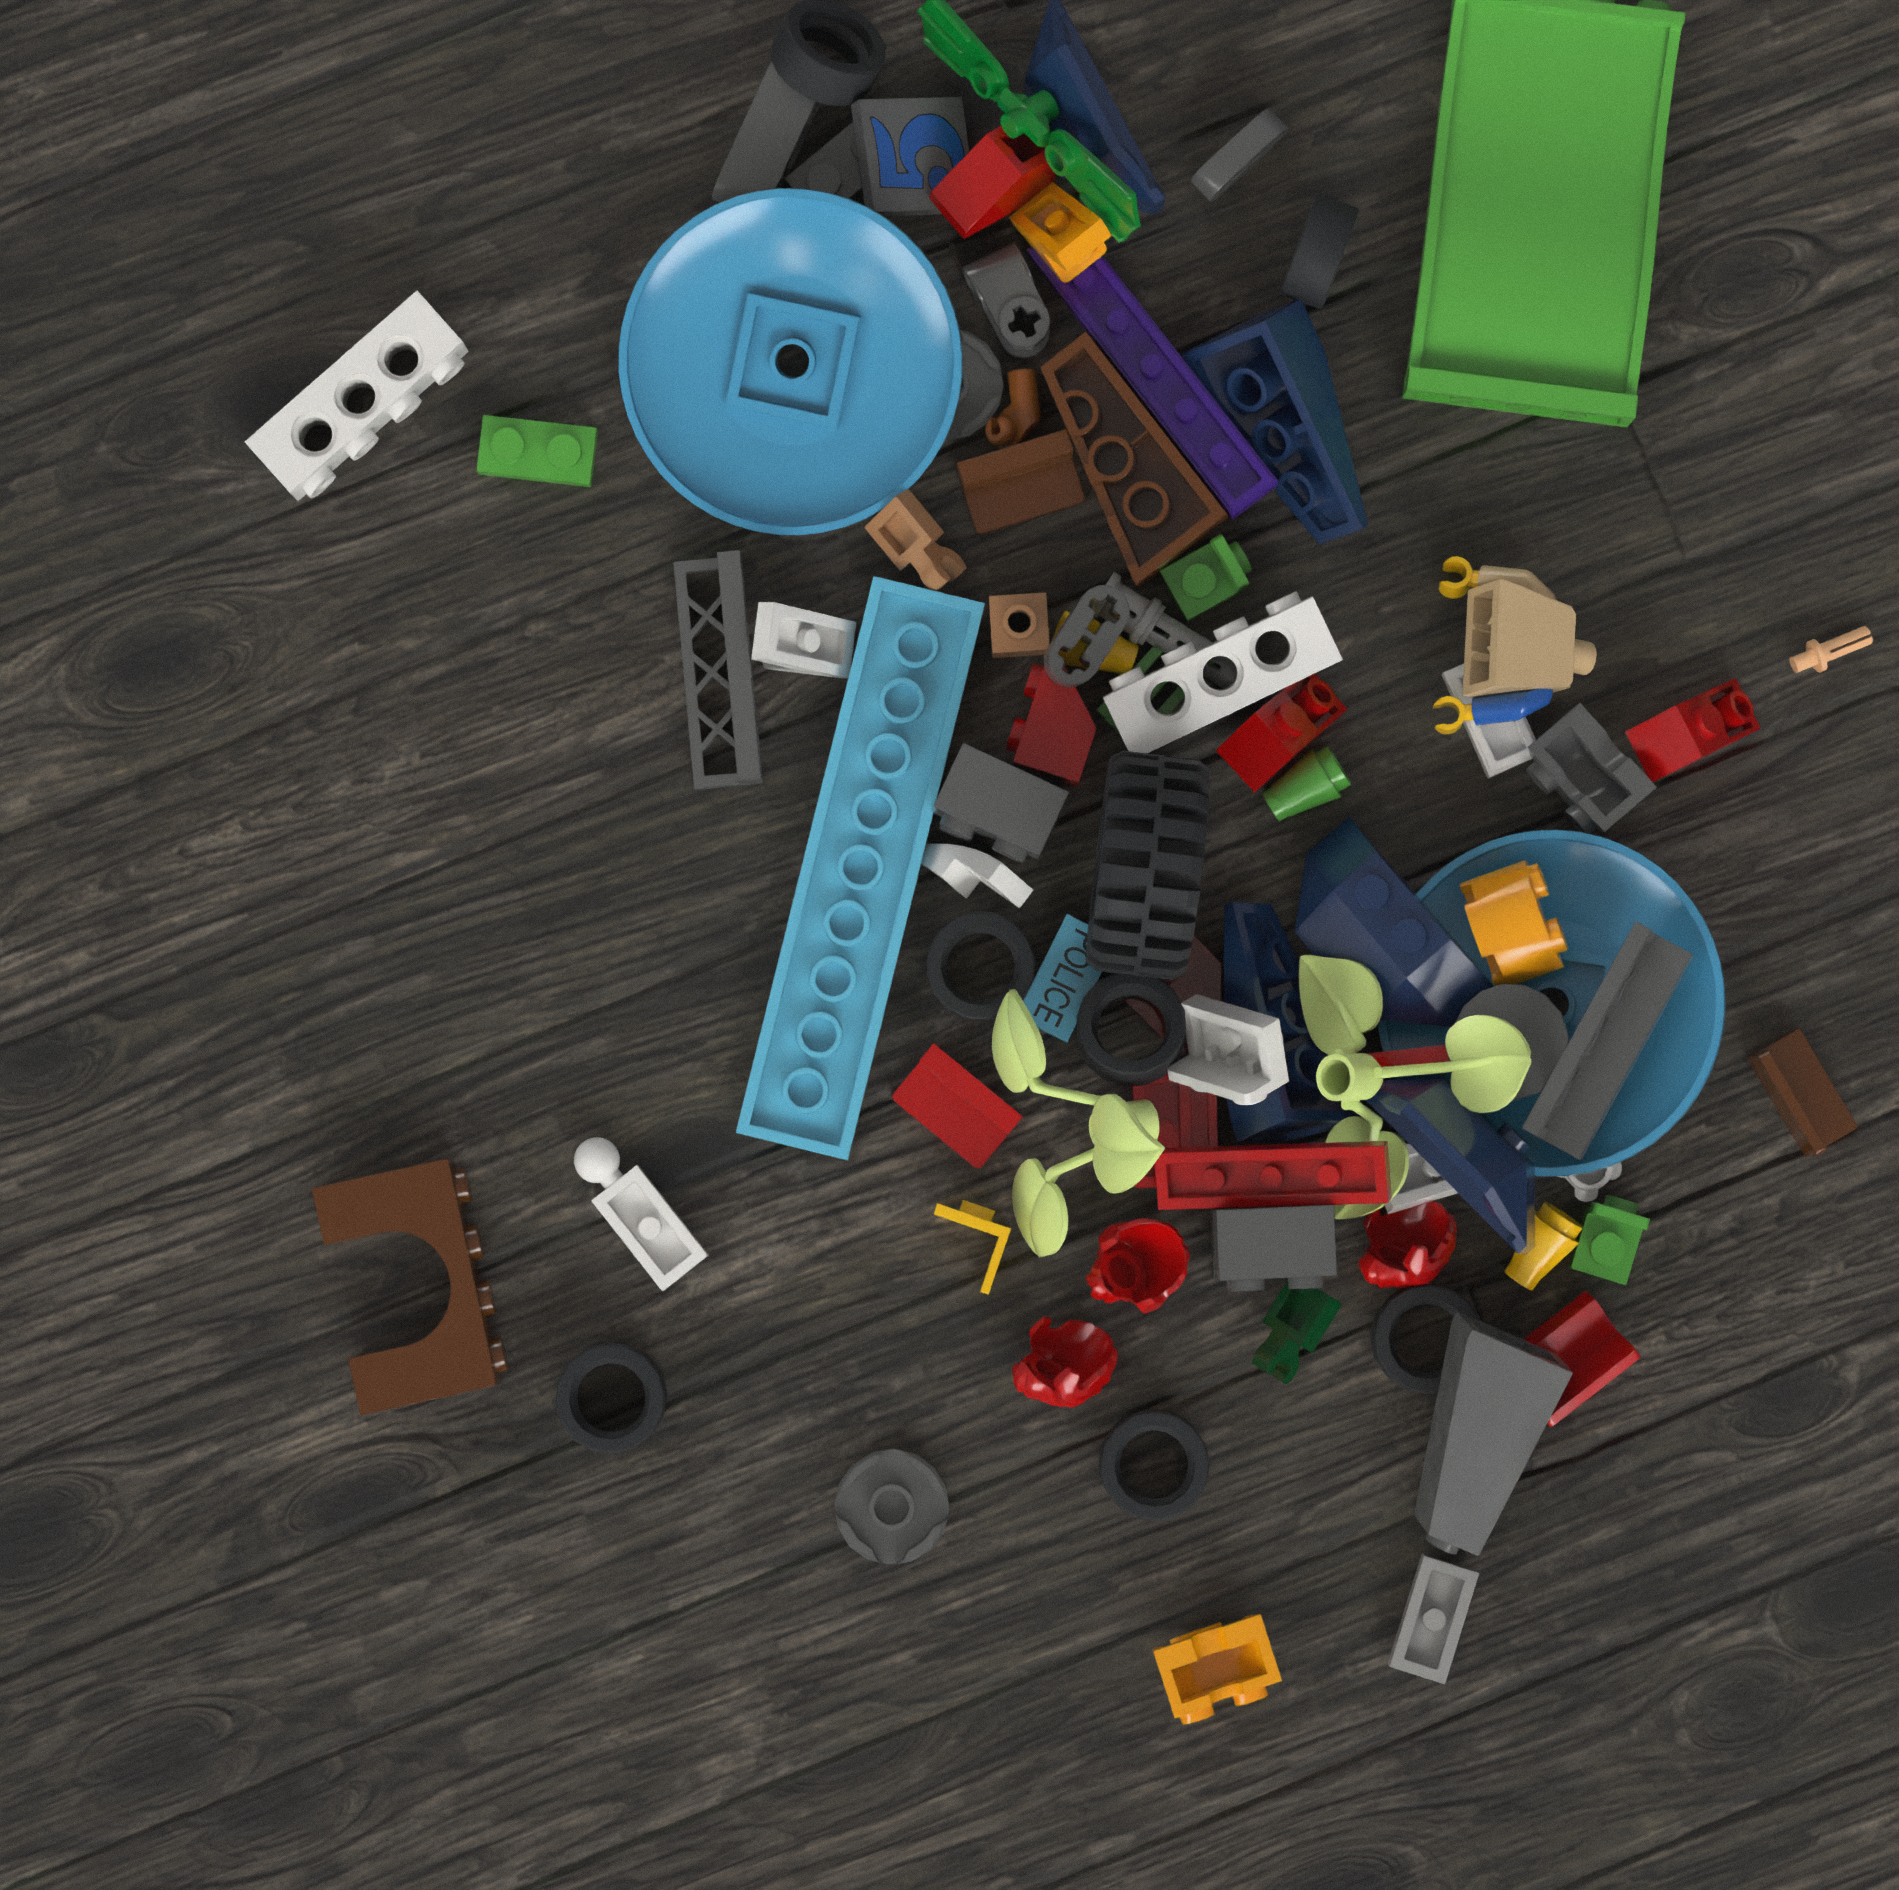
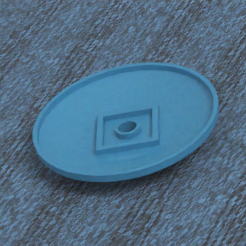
[619,188,963,535]
[1378,830,1726,1177]

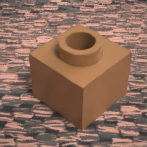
[989,593,1049,658]

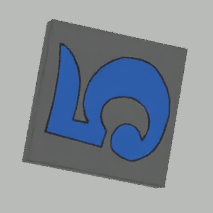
[851,97,969,216]

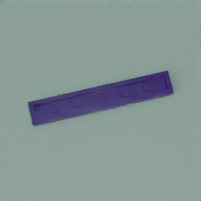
[1026,247,1278,520]

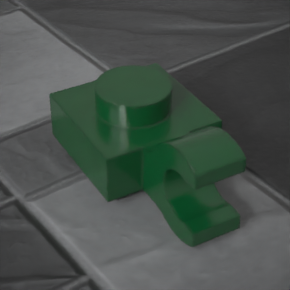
[1252,1279,1342,1385]

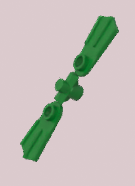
[917,0,1141,242]

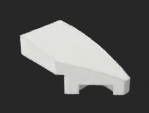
[921,844,1033,908]

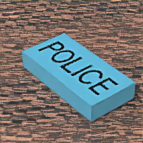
[1023,914,1102,1043]

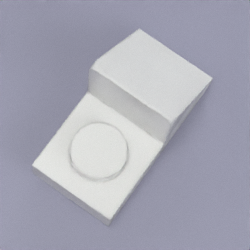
[751,602,856,678]

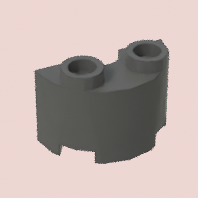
[1526,703,1657,834]

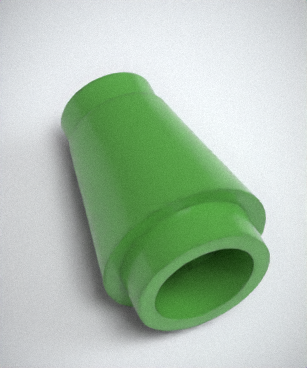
[1262,746,1351,821]

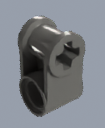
[962,242,1050,359]

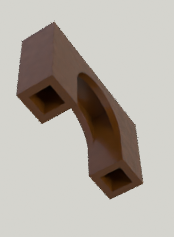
[312,1158,509,1415]

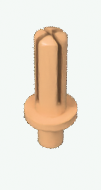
[1789,626,1873,673]

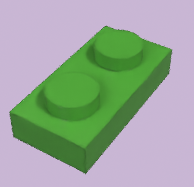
[476,415,598,487]

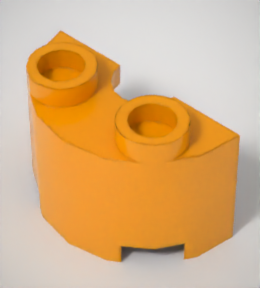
[1459,860,1568,986]
[1152,1614,1282,1724]

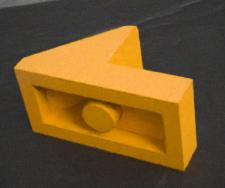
[1009,182,1112,283]

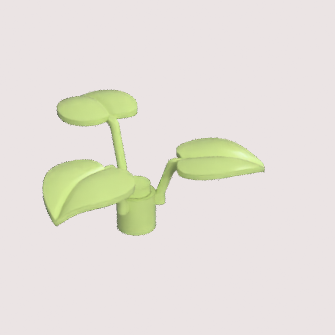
[1299,955,1531,1219]
[992,989,1165,1258]

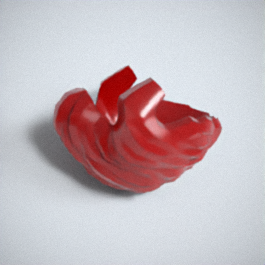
[1358,1201,1457,1288]
[1085,1218,1190,1314]
[1012,1316,1118,1408]

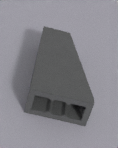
[1414,1311,1573,1556]

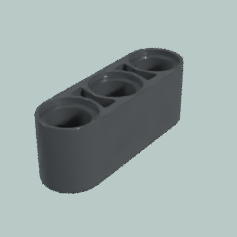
[712,61,821,203]

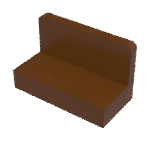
[957,429,1085,535]
[1747,1028,1858,1157]

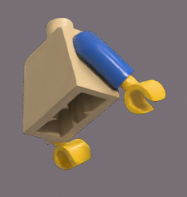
[1433,556,1597,734]

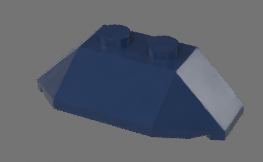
[1024,0,1165,215]
[1295,817,1495,1027]
[1366,1080,1535,1254]

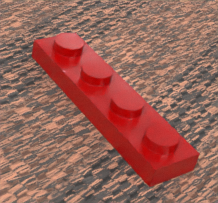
[1155,1141,1392,1210]

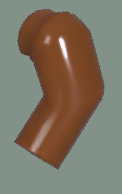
[985,369,1041,449]

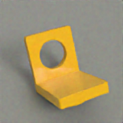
[934,1200,1011,1295]

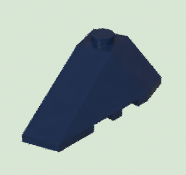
[1180,299,1368,544]
[1224,902,1360,1143]

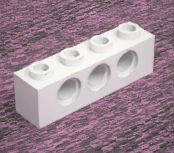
[245,291,469,501]
[1103,591,1343,753]

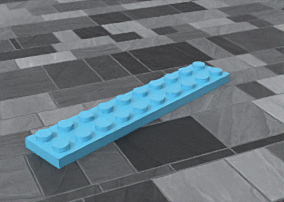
[736,576,985,1160]

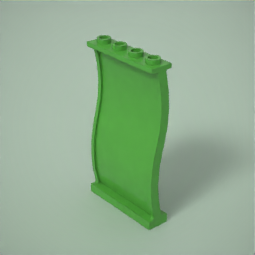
[1402,0,1685,428]

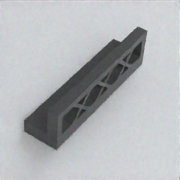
[673,550,763,790]
[1522,921,1694,1160]

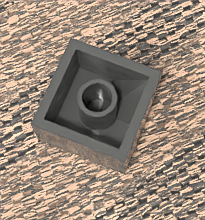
[933,743,1069,863]
[1210,1205,1337,1292]

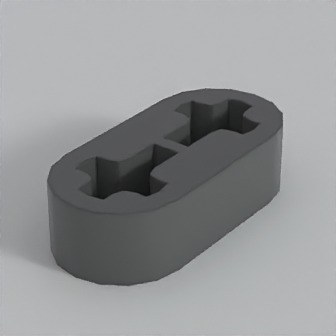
[1190,108,1289,202]
[1044,585,1130,688]

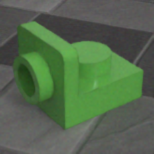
[1159,534,1252,623]
[1568,1195,1650,1285]

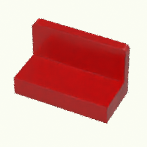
[892,1043,1023,1168]
[1523,1291,1640,1427]

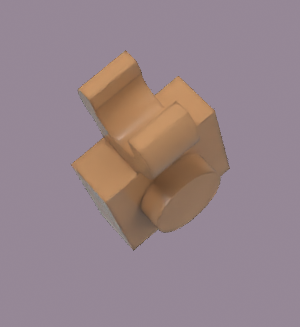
[864,489,967,591]

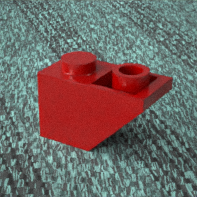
[929,126,1056,239]
[1005,663,1097,788]
[1216,674,1348,792]
[1625,678,1761,782]

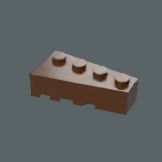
[1040,331,1229,588]

